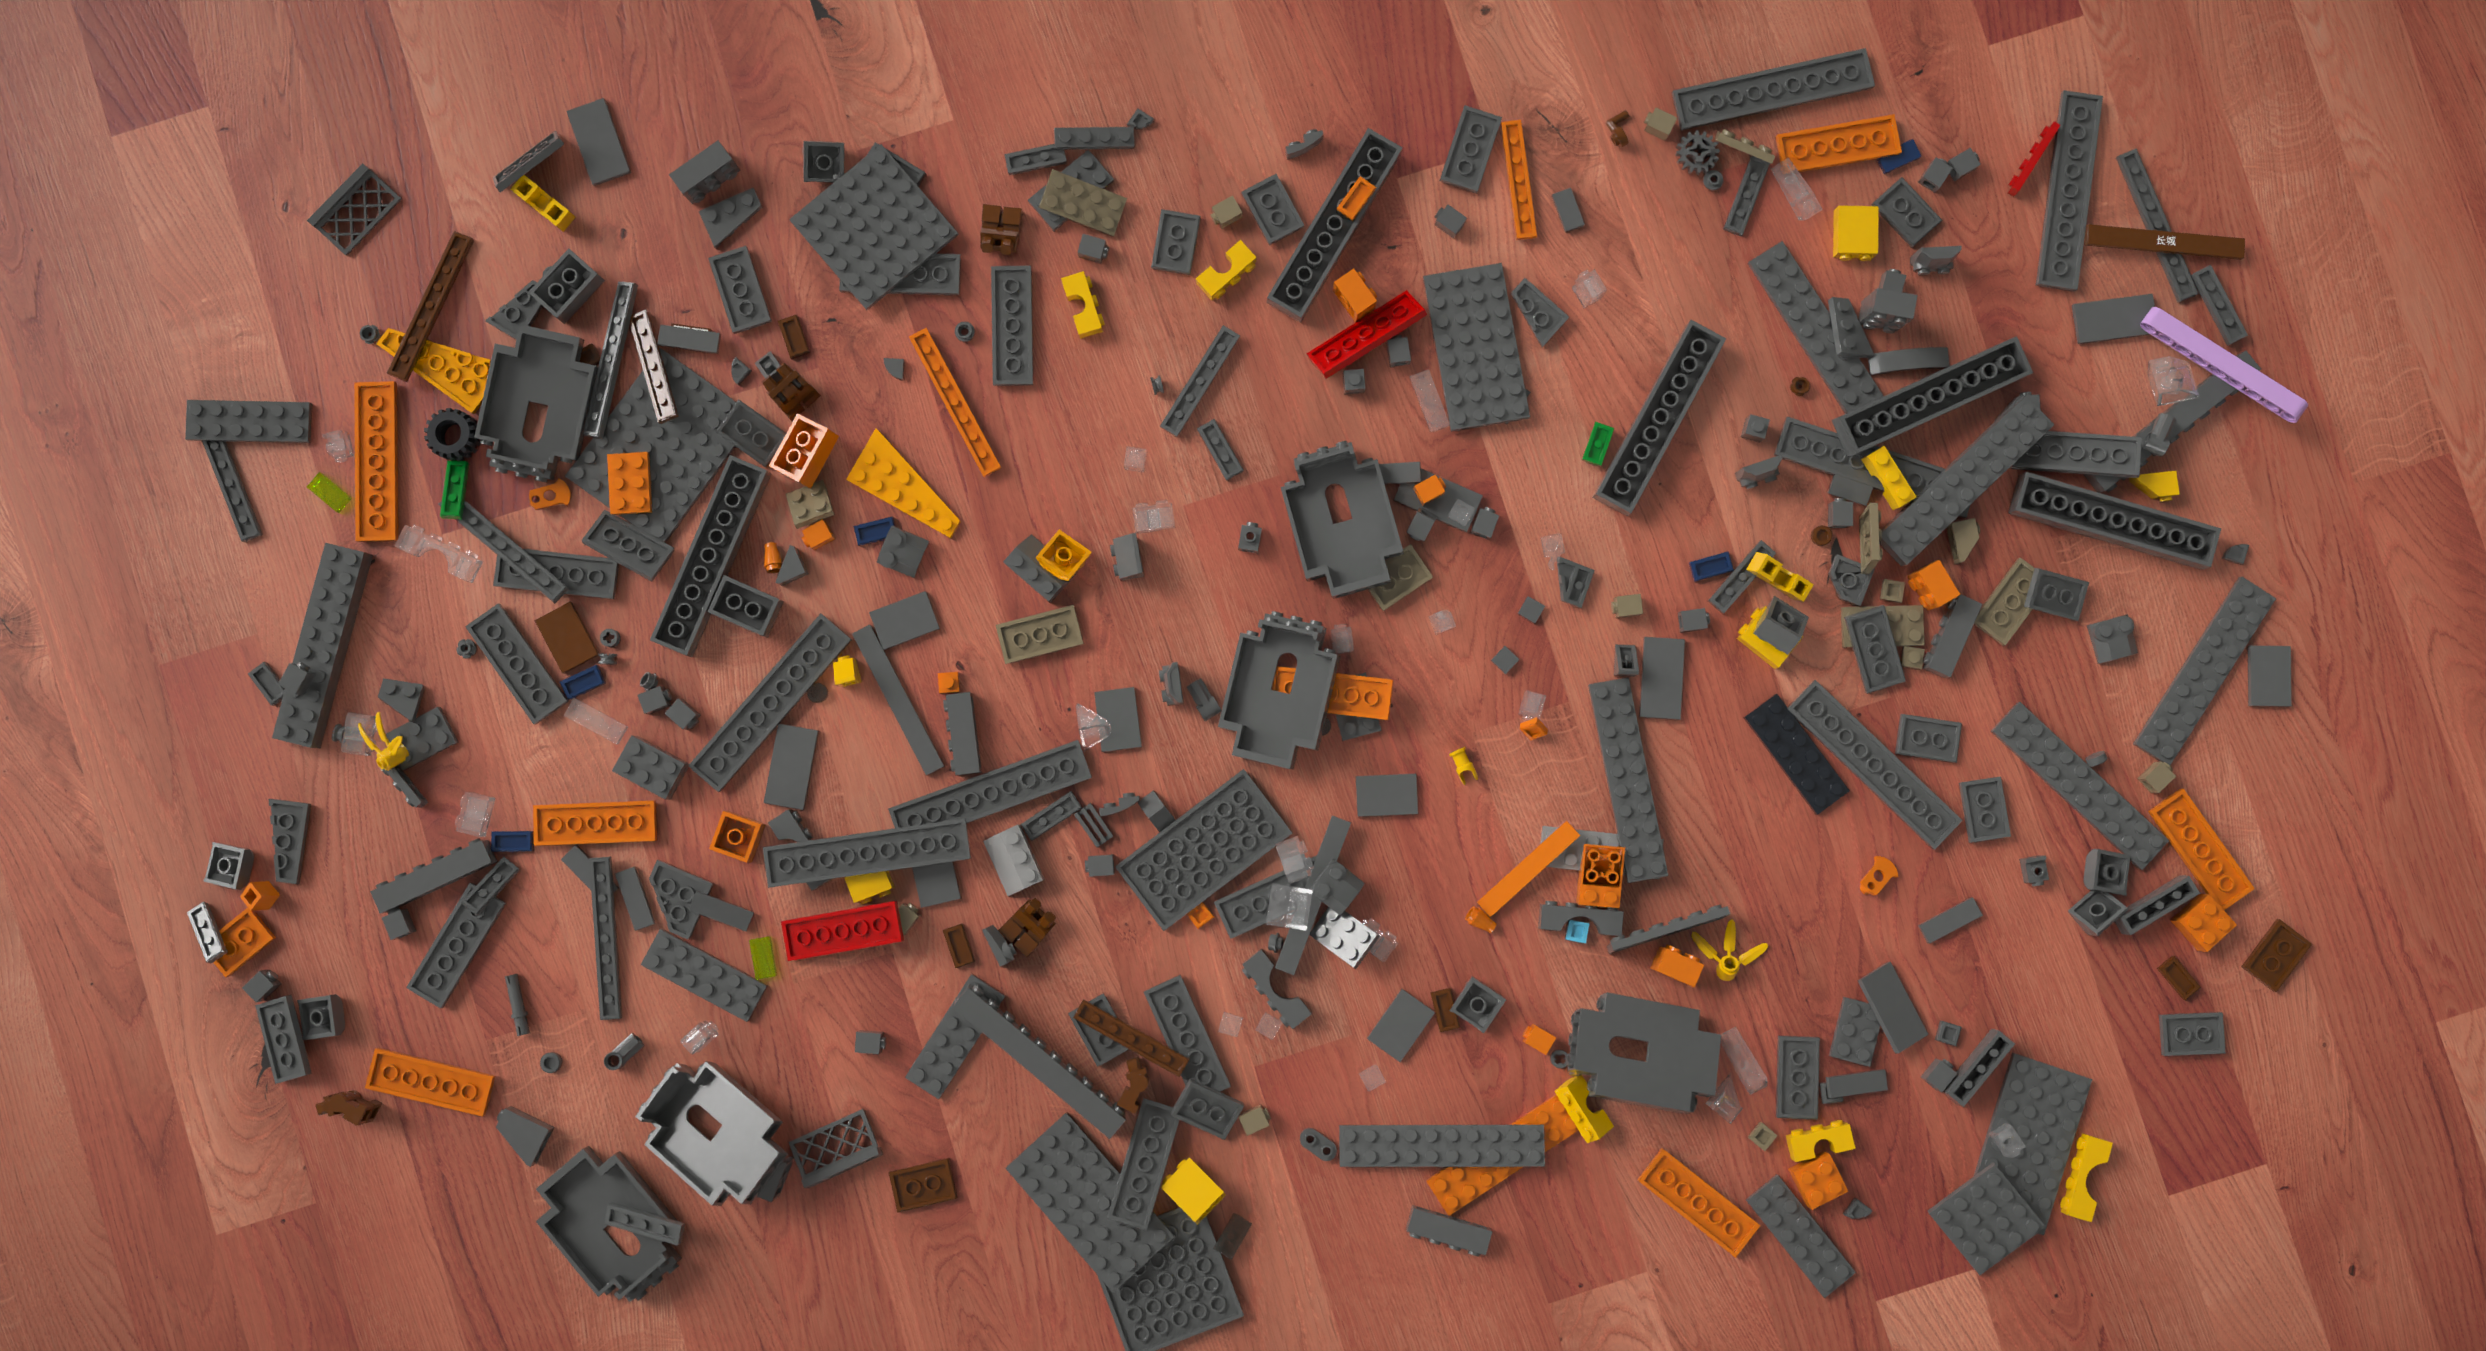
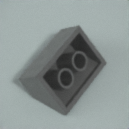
[528,249,605,324]
[1003,534,1077,604]

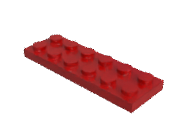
[1306,290,1427,379]
[781,901,904,961]

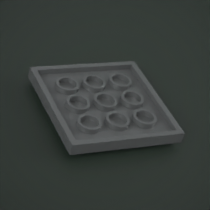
[1928,1162,2046,1275]

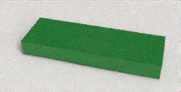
[440,461,469,519]

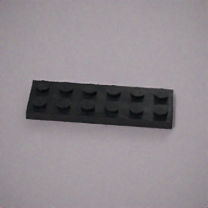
[1743,694,1850,815]

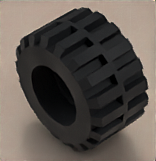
[424,408,481,461]

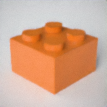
[1333,268,1377,322]
[1907,560,1960,610]
[709,811,766,863]
[2170,894,2237,952]
[1650,945,1704,987]
[1788,1151,1849,1210]

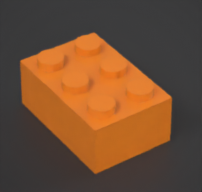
[769,413,839,489]

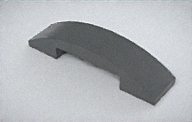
[1868,347,1950,375]

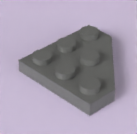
[649,860,714,940]

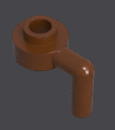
[1606,110,1629,148]

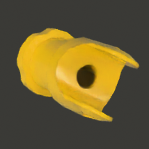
[1449,747,1478,785]

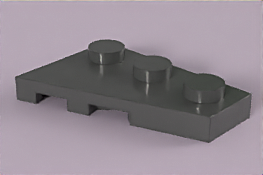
[699,188,763,249]
[1511,278,1569,347]
[485,280,543,340]
[1828,297,1874,359]

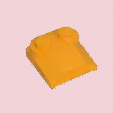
[1036,529,1092,581]

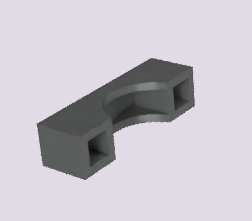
[768,809,831,891]
[1538,901,1623,936]
[1242,949,1312,1029]

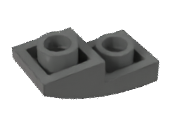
[1285,129,1323,160]
[1099,792,1140,816]

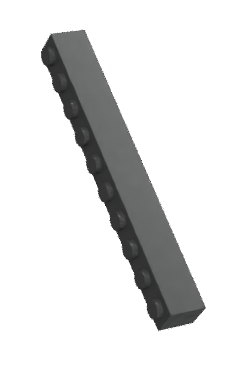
[2084,351,2261,493]

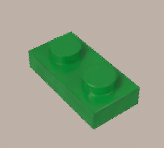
[1582,422,1614,467]

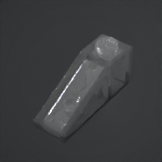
[1771,158,1823,221]
[1720,1027,1768,1095]

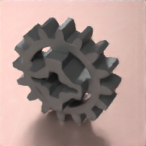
[1675,130,1720,175]

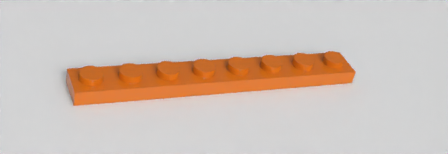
[909,328,1001,477]

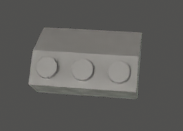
[983,825,1045,896]

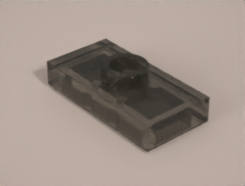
[1213,1213,1252,1260]

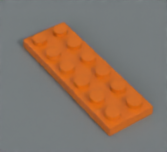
[1776,114,1902,175]
[1272,666,1394,720]
[2148,789,2255,910]
[533,800,657,846]
[365,1048,495,1117]
[1637,1148,1760,1258]

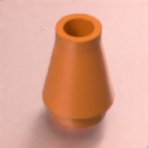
[764,542,783,574]
[1465,906,1496,933]

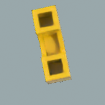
[511,175,576,232]
[1196,240,1256,301]
[1061,271,1105,339]
[1861,446,1916,510]
[1746,552,1814,602]
[1555,1075,1614,1143]
[1785,1120,1855,1162]

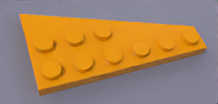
[376,328,491,414]
[846,428,961,538]

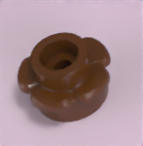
[1790,377,1810,396]

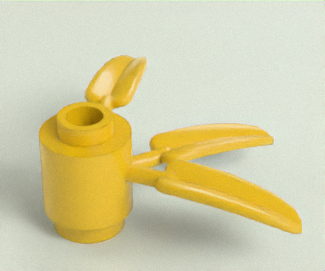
[358,712,409,771]
[1692,919,1768,981]

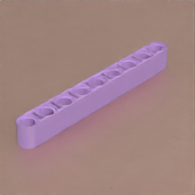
[2140,307,2308,423]

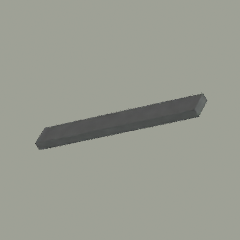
[2116,149,2198,303]
[583,281,638,438]
[438,501,569,604]
[852,624,944,776]
[1275,816,1351,975]
[589,856,622,1020]

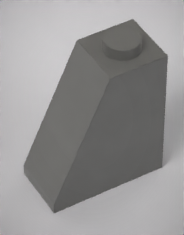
[496,1106,555,1167]

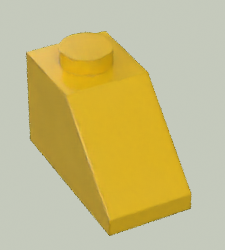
[2129,471,2179,502]
[833,655,862,687]

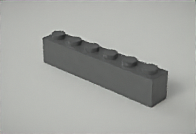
[370,838,498,914]

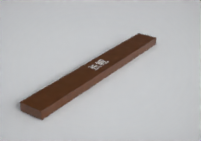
[2085,224,2245,260]
[387,231,474,382]

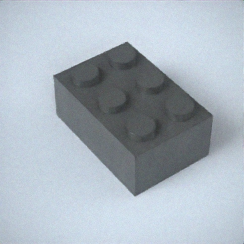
[669,140,741,204]
[1858,288,1918,333]
[708,575,784,638]
[612,735,689,800]

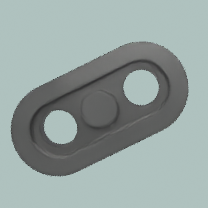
[1300,1128,1337,1161]

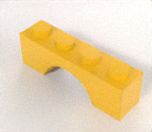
[2060,1133,2113,1222]

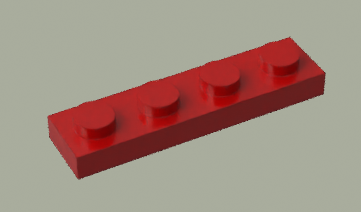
[2008,121,2061,197]

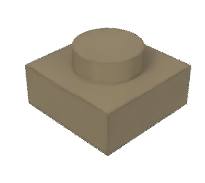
[1880,579,1905,603]
[1900,646,1925,670]
[1748,1122,1778,1151]

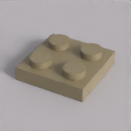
[786,480,835,529]

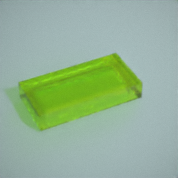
[307,472,352,513]
[749,936,777,980]

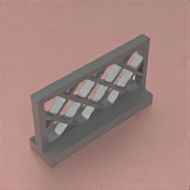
[307,163,402,256]
[788,1109,884,1188]

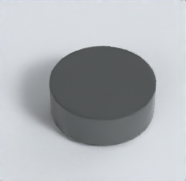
[2085,751,2108,767]
[540,1052,562,1073]

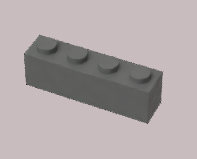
[1923,594,1982,678]
[943,692,982,776]
[2115,875,2200,935]
[1942,1029,2015,1107]
[1406,1205,1493,1257]

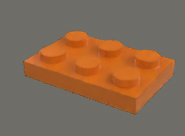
[607,452,652,515]
[213,907,276,977]

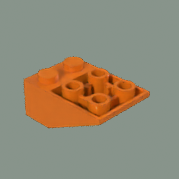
[1576,844,1625,908]

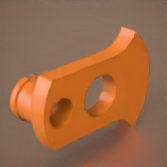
[529,478,570,510]
[1860,856,1898,896]

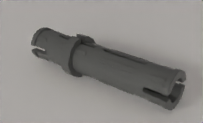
[504,974,530,1036]

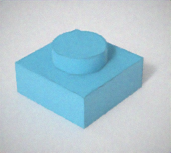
[1565,920,1589,943]

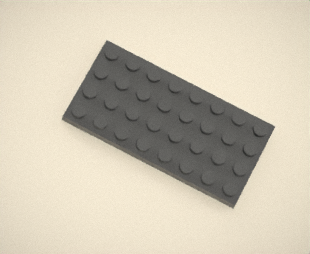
[1423,263,1530,432]
[1115,769,1292,931]
[1973,1053,2092,1235]
[1006,1113,1175,1293]

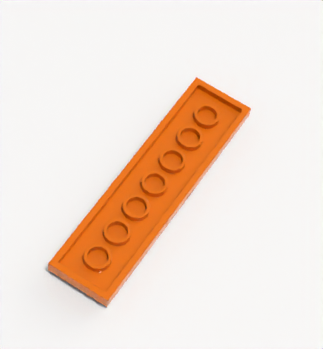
[354,381,398,542]
[1426,1094,1578,1216]

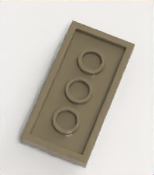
[1039,169,1127,236]
[1974,557,2035,646]
[996,605,1084,664]
[1841,605,1925,648]

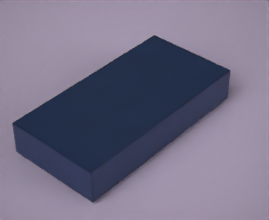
[1877,139,1921,174]
[853,517,896,546]
[1689,552,1734,582]
[560,665,606,700]
[491,831,534,852]

